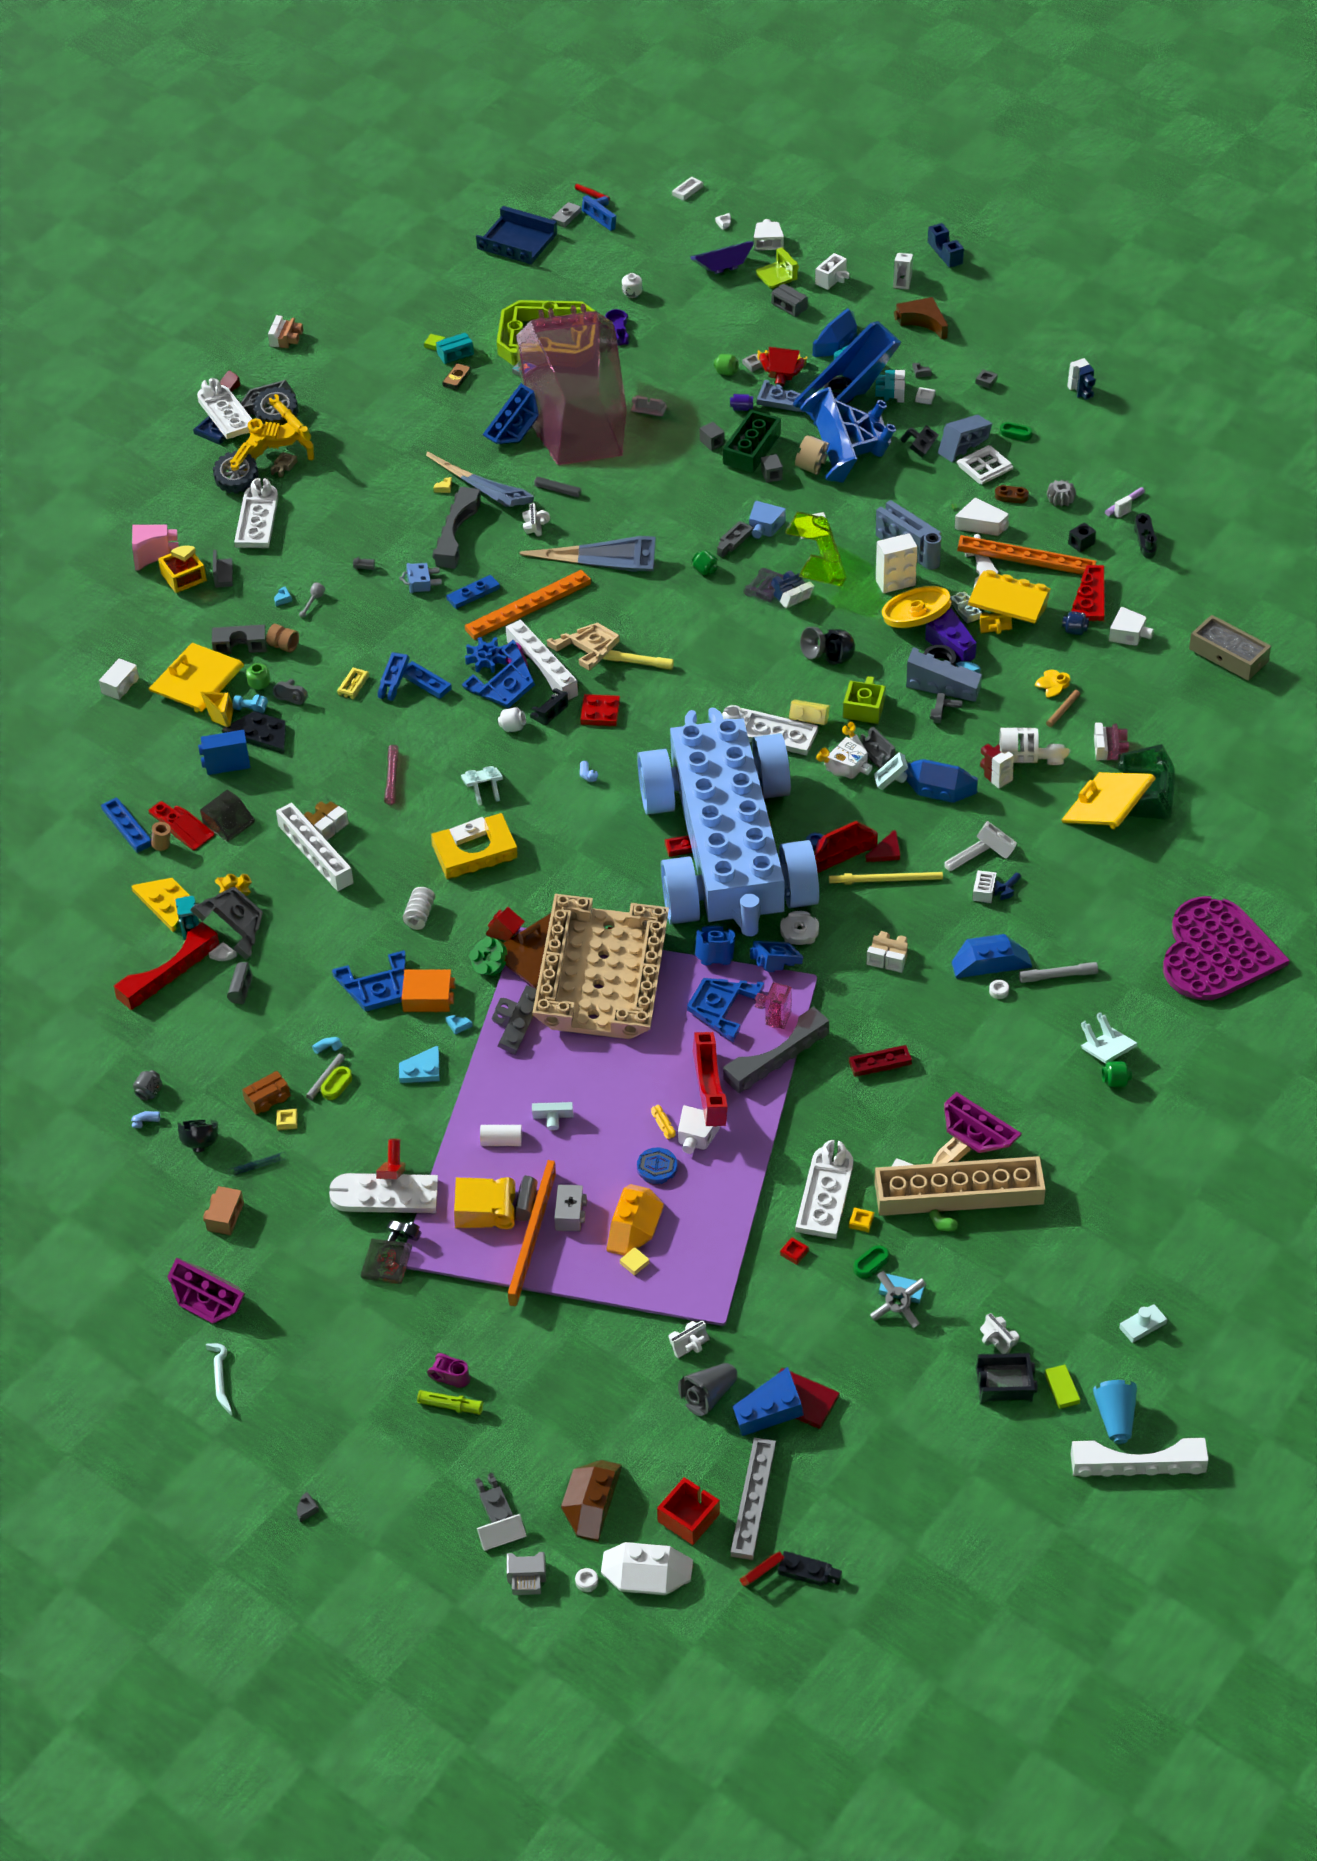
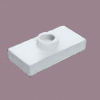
[449,817,487,845]

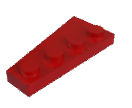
[1071,565,1104,621]

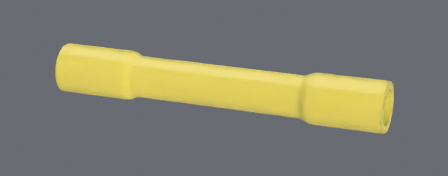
[603,650,674,670]

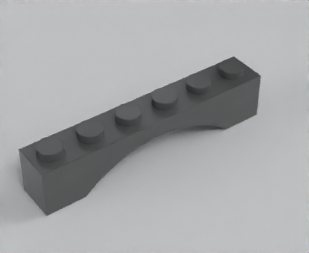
[433,487,481,569]
[723,1006,829,1094]

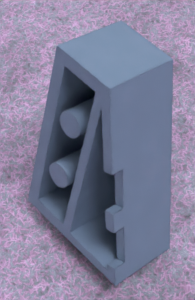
[938,415,993,462]

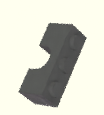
[212,624,267,654]

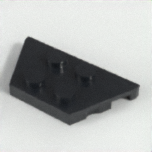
[222,711,286,754]

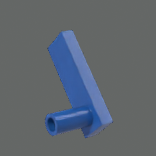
[582,195,617,231]

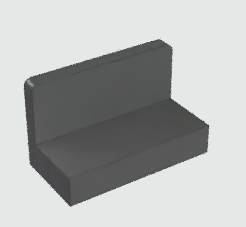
[213,550,233,588]

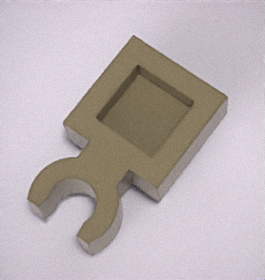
[271,452,298,477]

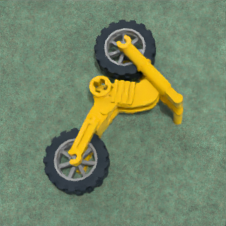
[213,387,314,494]

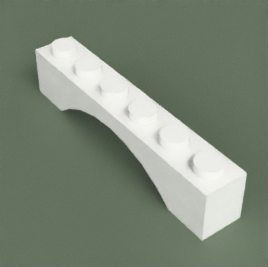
[506,620,578,700]
[1071,1438,1208,1477]

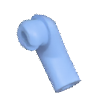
[131,1111,160,1128]

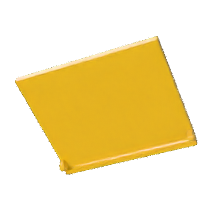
[149,643,244,713]
[1061,772,1156,829]

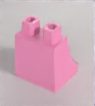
[132,525,179,571]

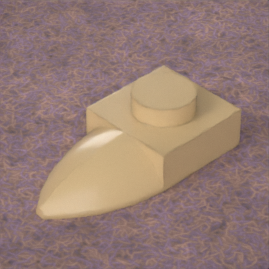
[932,1137,971,1164]

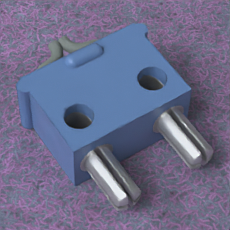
[399,563,442,593]

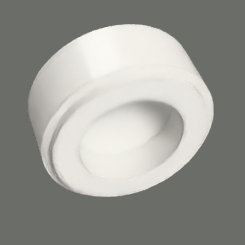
[989,980,1009,999]
[575,1568,598,1592]

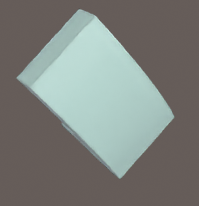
[951,592,982,623]

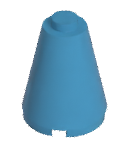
[1093,1380,1137,1444]

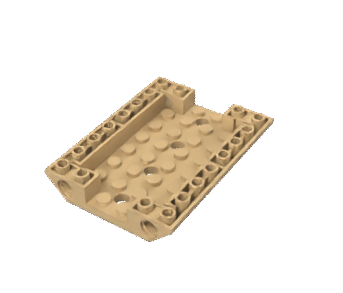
[532,894,669,1039]

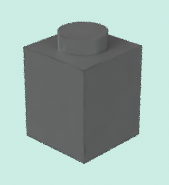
[699,422,725,451]
[761,454,783,483]

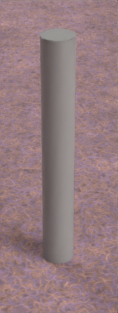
[306,1053,345,1100]

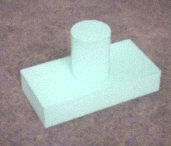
[874,752,908,790]
[532,1102,573,1130]
[1119,1304,1167,1343]

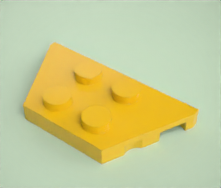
[131,878,190,932]

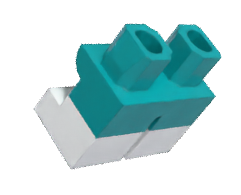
[875,370,905,403]

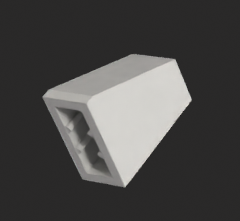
[955,498,1009,536]

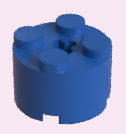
[695,926,735,965]

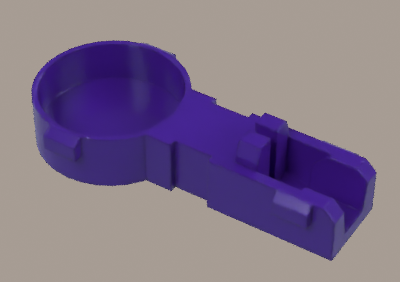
[604,309,629,346]

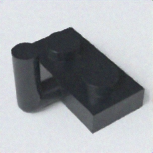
[901,425,939,457]

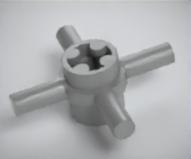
[870,1271,927,1328]

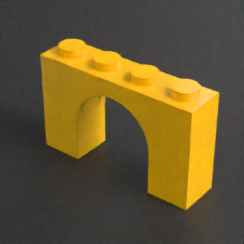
[431,813,517,879]

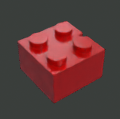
[657,1477,720,1545]

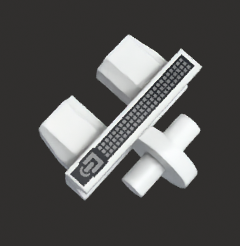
[522,503,550,536]
[980,1313,1020,1354]
[669,1321,710,1358]

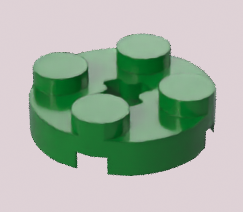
[469,937,507,976]

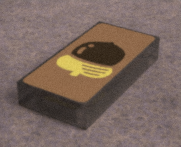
[442,363,471,390]

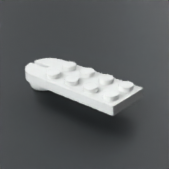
[197,378,252,439]
[234,478,278,548]
[722,705,818,756]
[795,1140,853,1239]
[329,1173,438,1213]

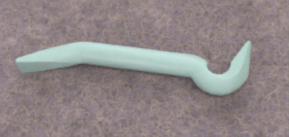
[206,1343,232,1416]

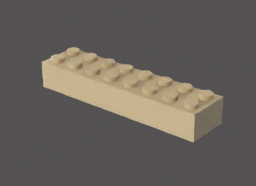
[875,1156,1046,1216]

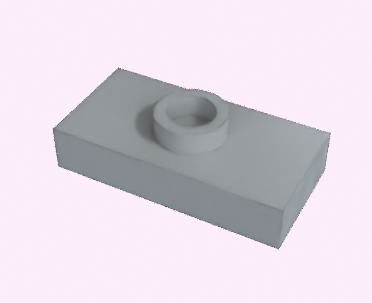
[551,202,581,228]

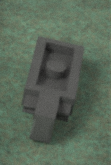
[717,521,754,557]

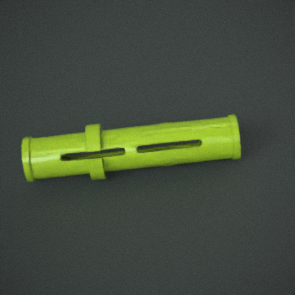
[417,1390,483,1415]

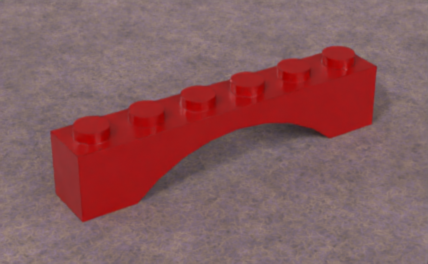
[114,922,220,1010]
[693,1032,728,1127]

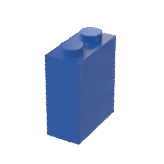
[198,730,251,775]

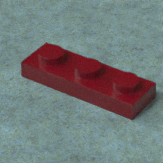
[849,1045,912,1077]

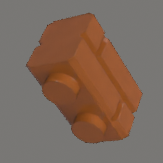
[242,1071,291,1115]

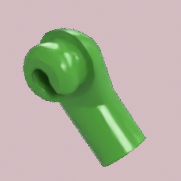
[929,1209,958,1231]

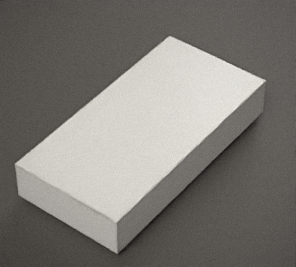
[672,177,703,201]
[477,1514,526,1551]

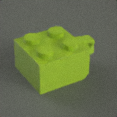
[843,676,886,724]

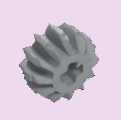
[1047,479,1076,507]

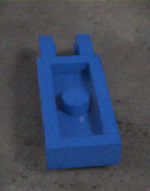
[378,652,410,700]

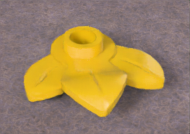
[1035,670,1071,698]

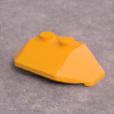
[606,1184,664,1255]

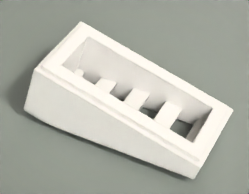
[972,870,997,903]

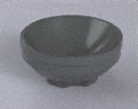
[800,627,827,659]

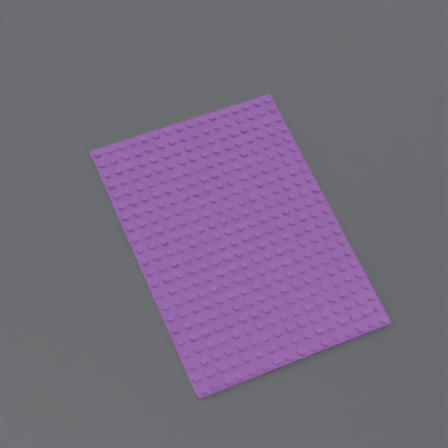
[400,927,817,1326]

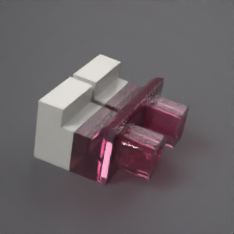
[1094,723,1129,760]

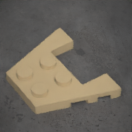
[546,623,620,671]

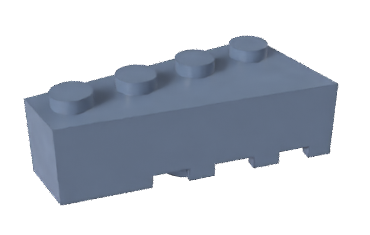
[906,647,982,702]

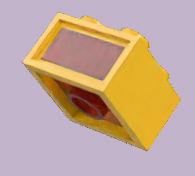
[158,553,207,593]

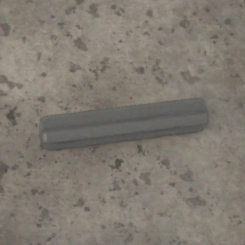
[534,477,582,498]

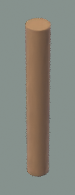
[1046,690,1080,727]

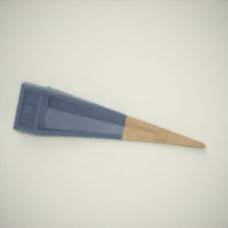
[426,452,534,507]
[519,536,656,572]

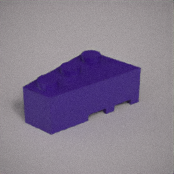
[925,608,976,663]

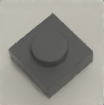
[975,369,998,388]

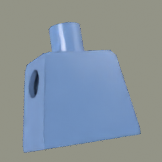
[749,501,786,538]

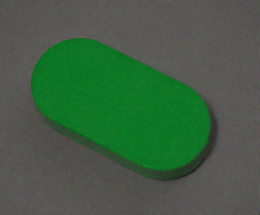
[1000,422,1032,441]
[853,1245,889,1279]

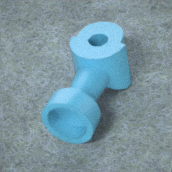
[233,694,268,714]

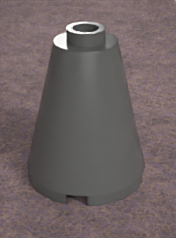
[678,1363,737,1416]

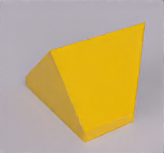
[200,692,234,727]

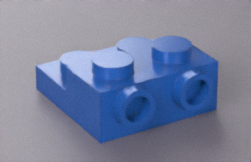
[750,941,803,972]

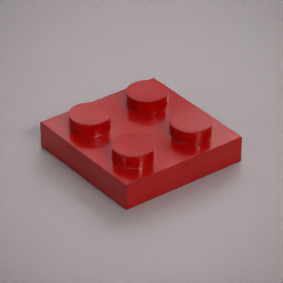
[580,694,620,726]

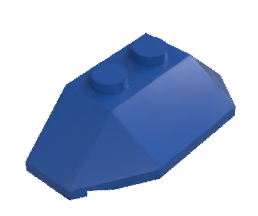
[812,308,858,357]
[482,383,539,444]
[905,759,978,803]
[952,934,1032,978]

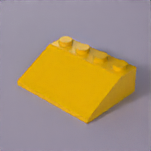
[967,570,1051,623]

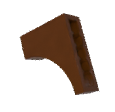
[894,297,948,339]

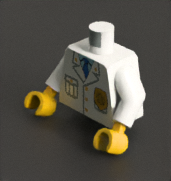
[816,722,872,779]

